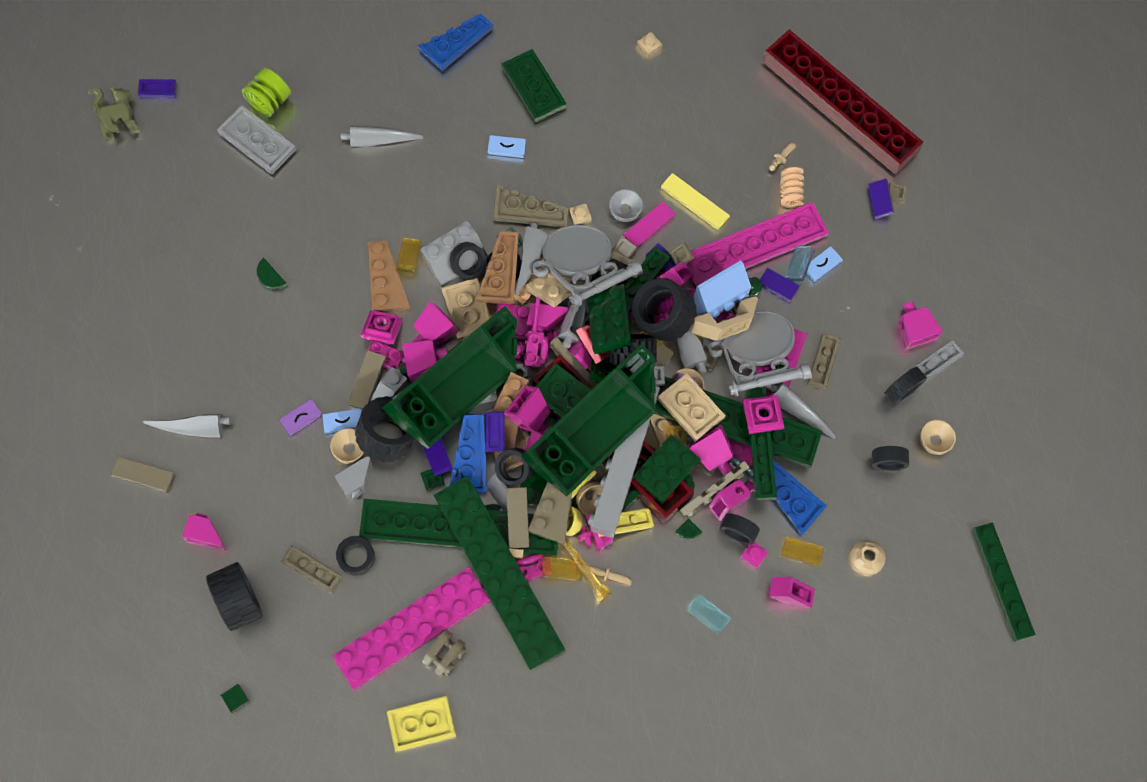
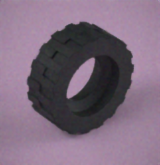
[884,366,927,405]

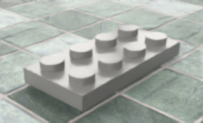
[217,105,297,174]

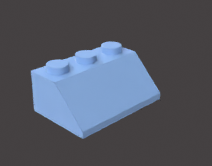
[693,260,751,319]

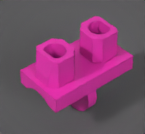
[578,514,613,553]

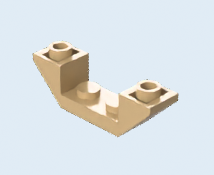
[690,296,758,341]

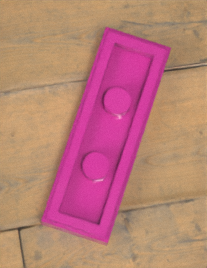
[623,201,676,247]

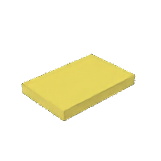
[387,696,456,752]

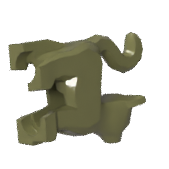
[88,86,139,141]

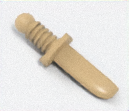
[769,143,797,171]
[588,566,632,586]

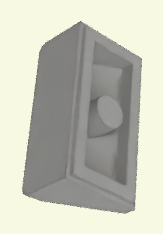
[487,473,508,511]

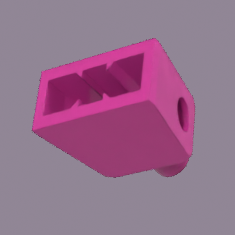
[658,261,693,285]
[413,301,460,347]
[899,301,943,349]
[402,340,448,381]
[504,385,550,432]
[689,425,734,475]
[708,479,755,522]

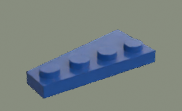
[417,14,493,71]
[450,413,487,492]
[773,460,827,536]

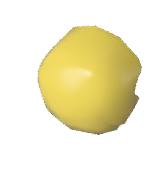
[566,506,583,536]

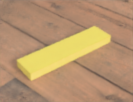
[661,173,730,231]

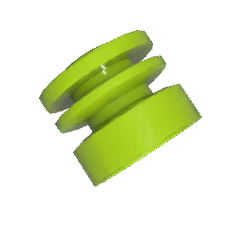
[242,68,291,117]

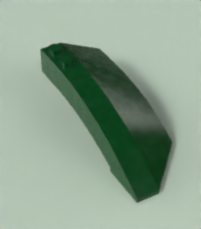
[382,306,517,449]
[521,344,656,497]

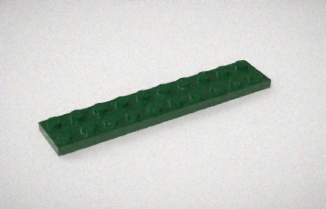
[654,376,822,468]
[433,475,566,670]
[359,498,558,556]

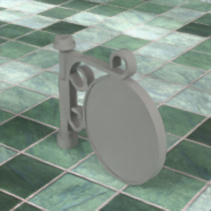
[533,225,643,307]
[708,311,812,397]

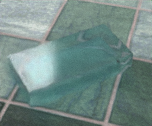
[785,246,815,282]
[687,594,731,635]

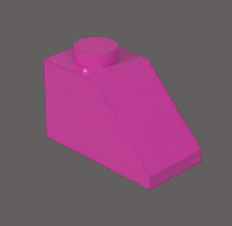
[527,303,568,333]
[567,339,592,370]
[182,513,226,550]
[769,577,815,608]

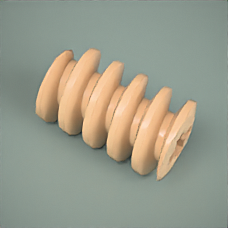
[780,167,804,209]

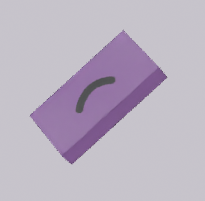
[279,399,322,437]

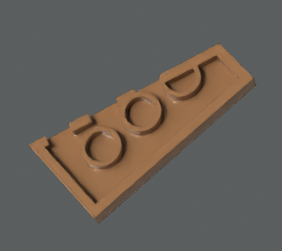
[476,231,519,304]
[368,240,411,312]
[492,372,529,459]

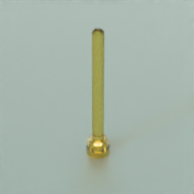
[562,539,612,602]

